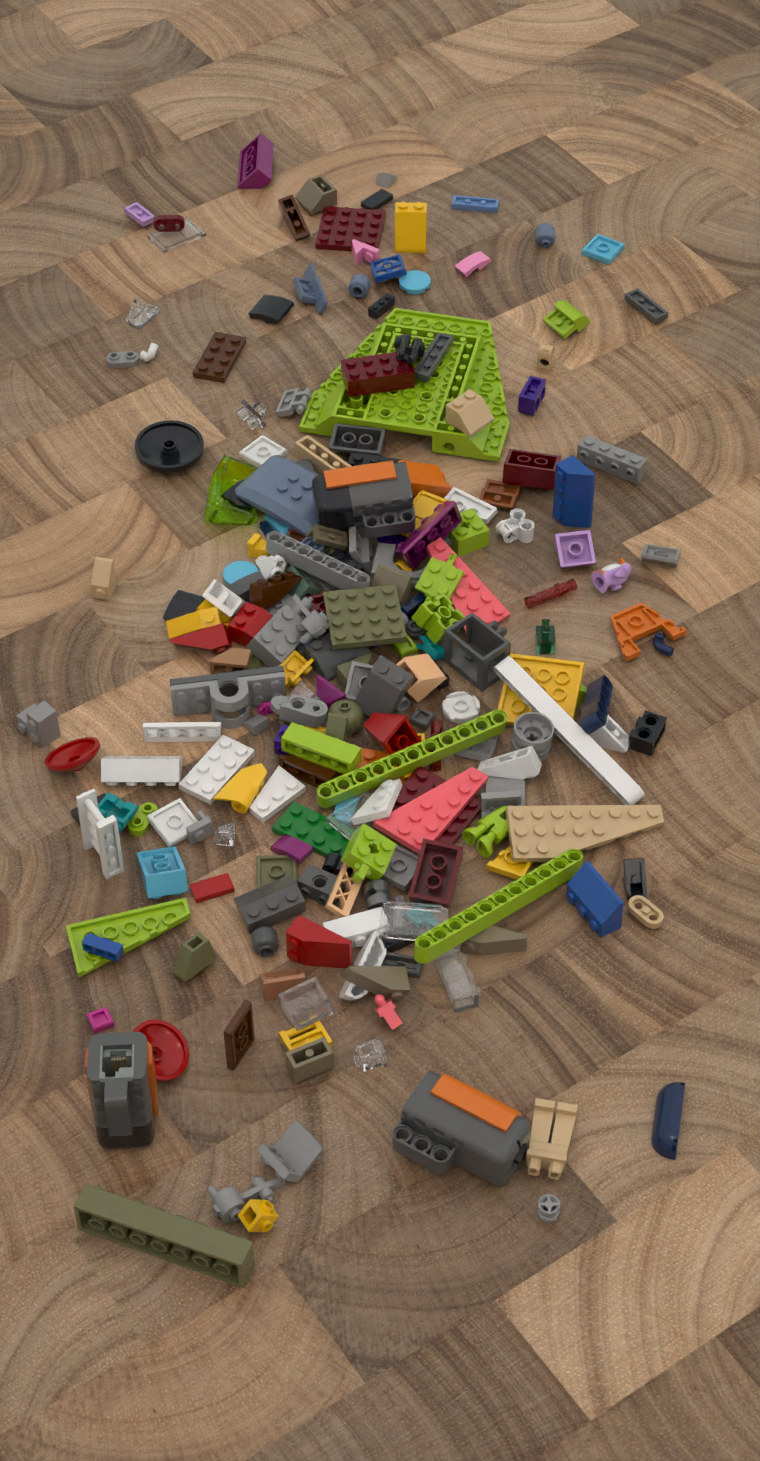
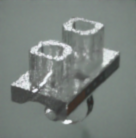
[236,399,266,430]

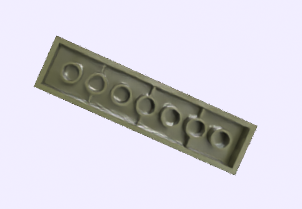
[74,1184,255,1288]

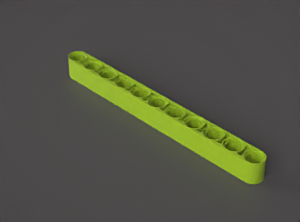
[317,710,508,808]
[414,849,583,964]

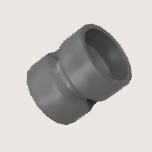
[363,879,393,916]

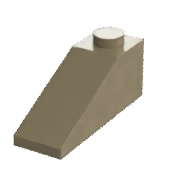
[460,925,528,955]
[341,966,410,1000]

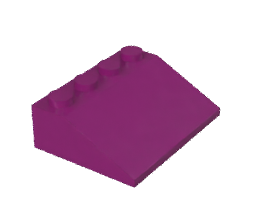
[395,501,462,570]

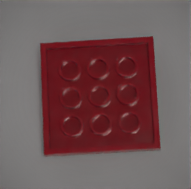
[315,206,386,252]
[392,766,481,845]

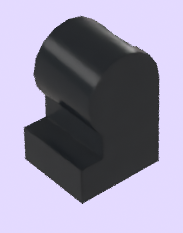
[322,853,353,879]

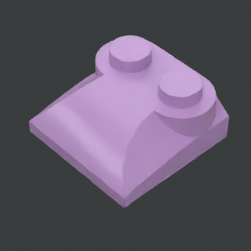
[554,530,596,568]

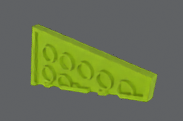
[66,898,191,978]

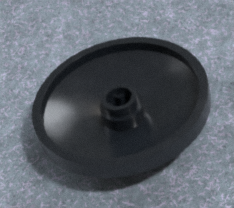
[135,420,204,473]

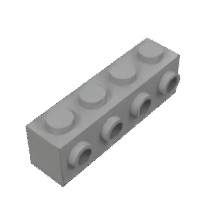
[577,435,647,484]

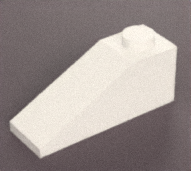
[477,746,542,780]

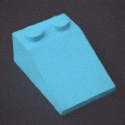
[136,846,188,899]

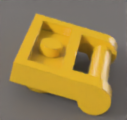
[277,1016,333,1051]

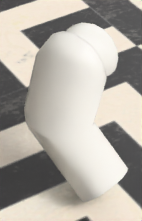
[139,343,158,362]

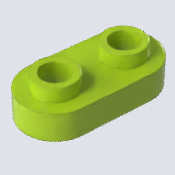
[128,802,158,836]

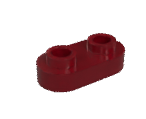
[153,215,185,232]

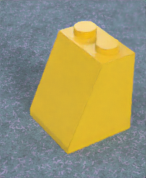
[395,202,427,253]

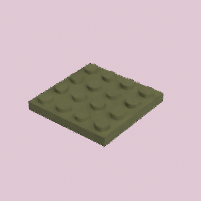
[323,584,407,650]

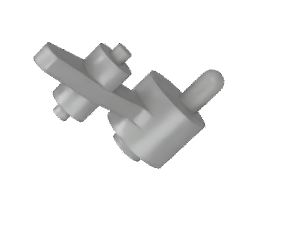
[292,594,330,644]
[207,1176,286,1223]

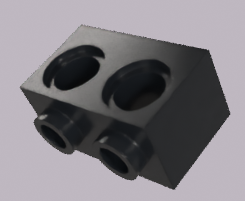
[629,710,667,756]

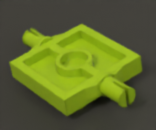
[415,553,464,603]

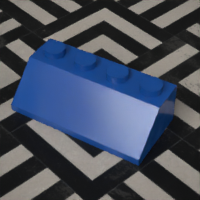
[552,455,596,528]

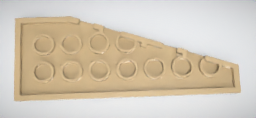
[506,805,664,862]

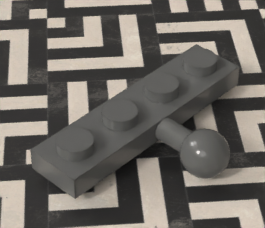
[409,332,454,382]

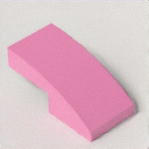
[455,251,491,277]

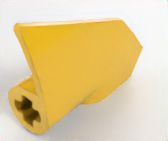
[213,763,267,814]

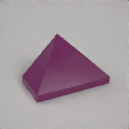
[317,675,346,709]

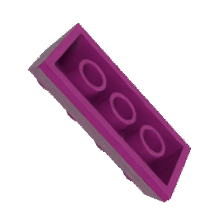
[237,133,274,189]

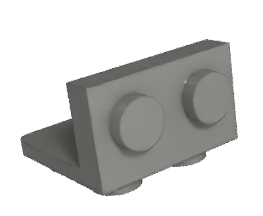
[481,790,521,837]
[257,1121,323,1183]

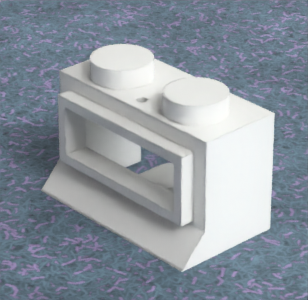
[202,579,246,617]

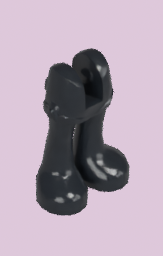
[394,334,425,365]

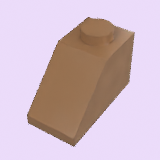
[210,648,252,674]

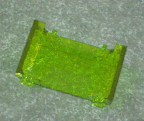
[204,454,258,525]

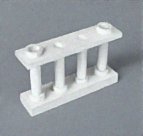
[76,789,124,879]

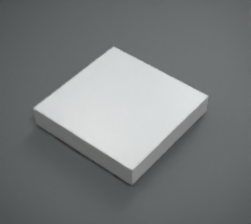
[239,435,288,468]
[147,798,198,847]

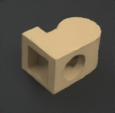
[536,344,555,371]

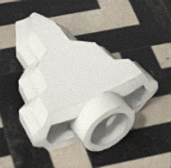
[255,554,286,579]

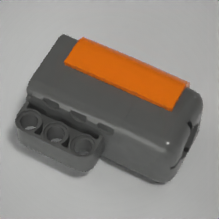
[392,1070,530,1186]

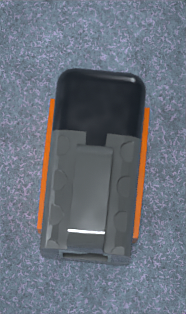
[312,460,416,538]
[85,1032,159,1149]

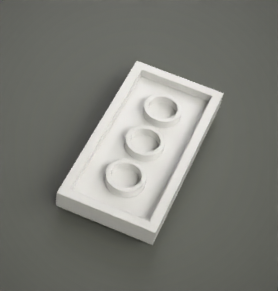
[178,735,255,805]

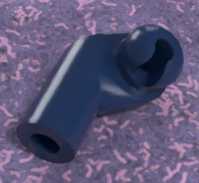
[652,632,674,657]

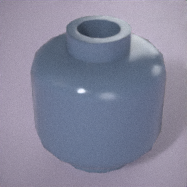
[535,223,556,247]
[348,274,371,298]

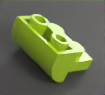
[543,300,591,339]

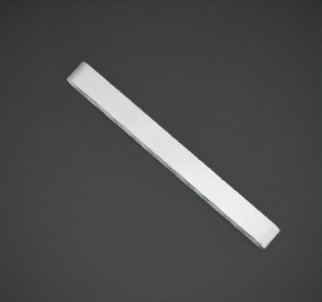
[493,656,645,805]

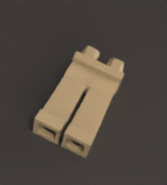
[526,1098,578,1180]

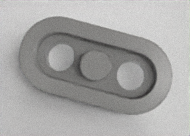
[106,351,139,368]

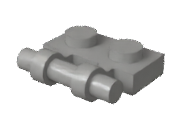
[275,387,312,417]

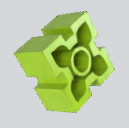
[411,593,465,645]

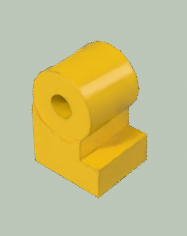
[247,533,271,559]

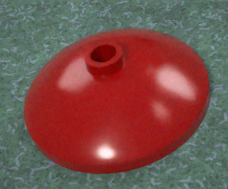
[45,737,100,772]
[133,1019,189,1082]

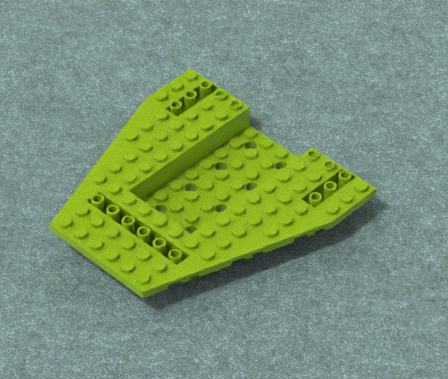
[299,308,510,462]

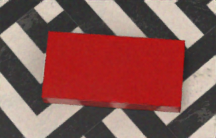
[189,873,235,903]

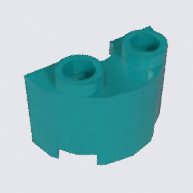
[98,792,139,832]

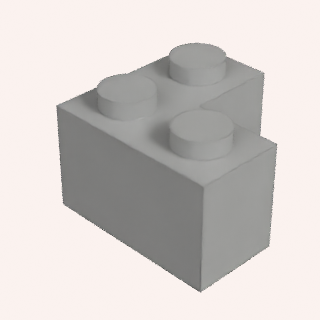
[16,701,61,748]

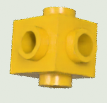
[237,1199,279,1232]

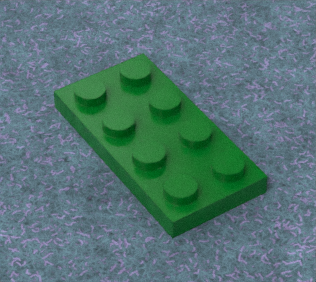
[272,801,355,858]

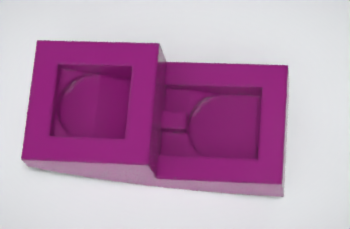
[270,835,313,864]

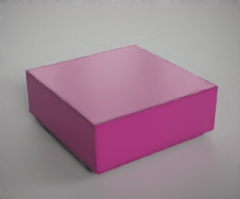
[86,1007,114,1034]

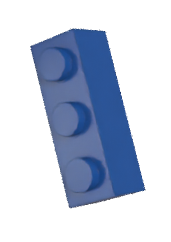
[82,933,124,962]

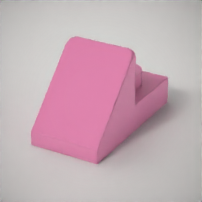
[352,239,380,266]

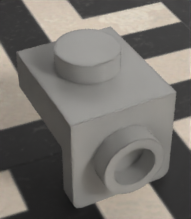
[186,810,213,845]

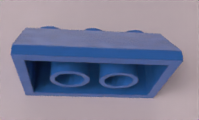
[566,861,624,937]

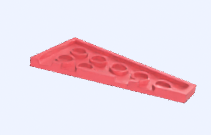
[426,537,511,634]
[373,767,489,854]

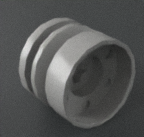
[510,712,554,762]

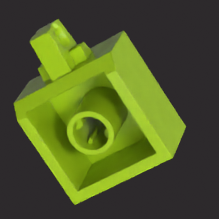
[448,508,490,557]
[341,823,397,884]

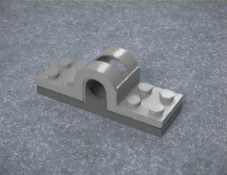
[169,666,286,729]

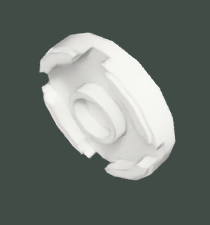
[442,691,480,724]

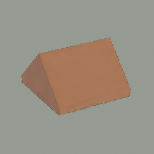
[259,967,306,1002]

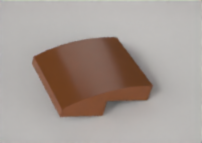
[479,479,521,510]

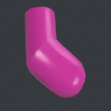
[257,695,280,716]

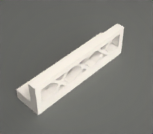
[143,722,222,742]

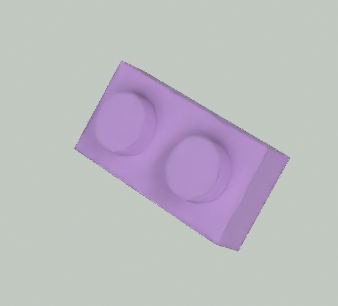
[124,202,155,227]

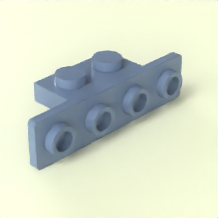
[293,263,328,314]

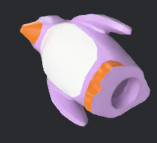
[591,558,632,593]

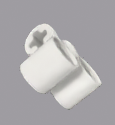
[495,508,535,543]

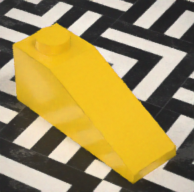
[166,606,223,639]

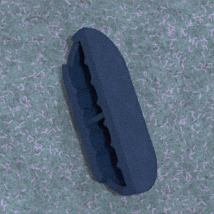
[651,1082,685,1160]

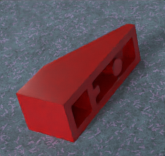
[170,623,232,654]

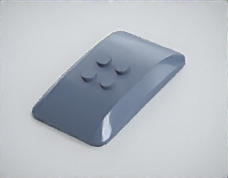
[235,455,319,536]

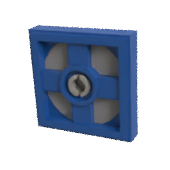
[370,254,407,283]

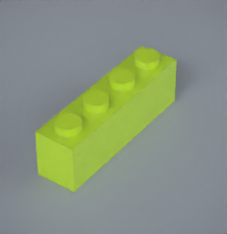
[281,722,362,774]

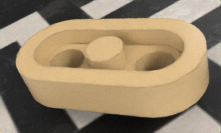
[628,895,664,929]

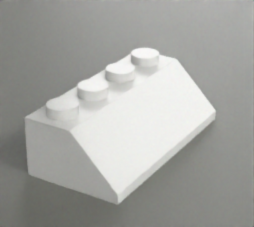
[101,756,183,786]

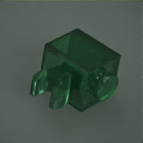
[535,619,556,655]

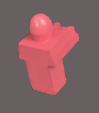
[375,994,403,1030]

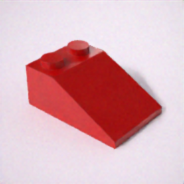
[228,602,273,647]
[285,915,353,969]

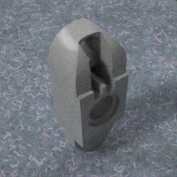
[270,694,328,728]

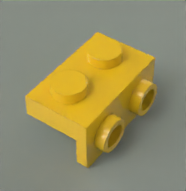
[279,650,314,690]

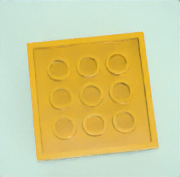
[496,653,585,726]

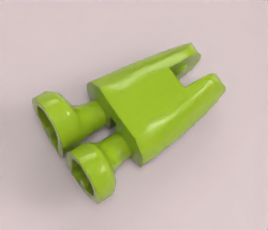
[462,805,509,859]

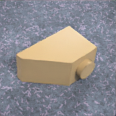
[91,557,117,600]

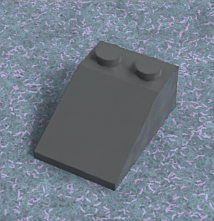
[355,655,415,717]

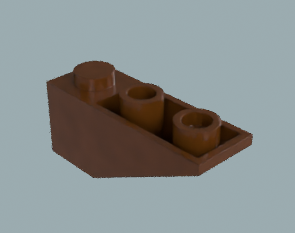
[249,571,302,609]

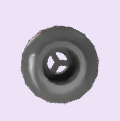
[251,926,279,957]

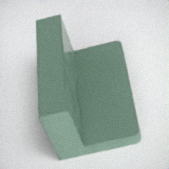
[286,565,320,599]

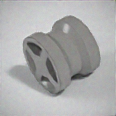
[537,1194,560,1223]

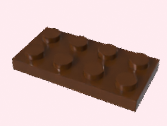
[193,332,246,383]

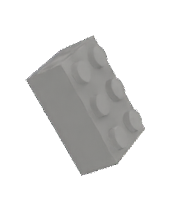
[246,604,308,667]

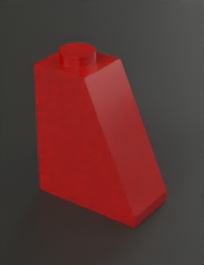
[363,712,421,755]

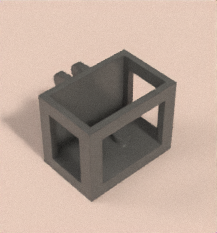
[444,612,511,692]

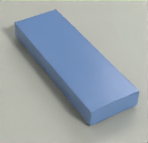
[451,195,499,213]

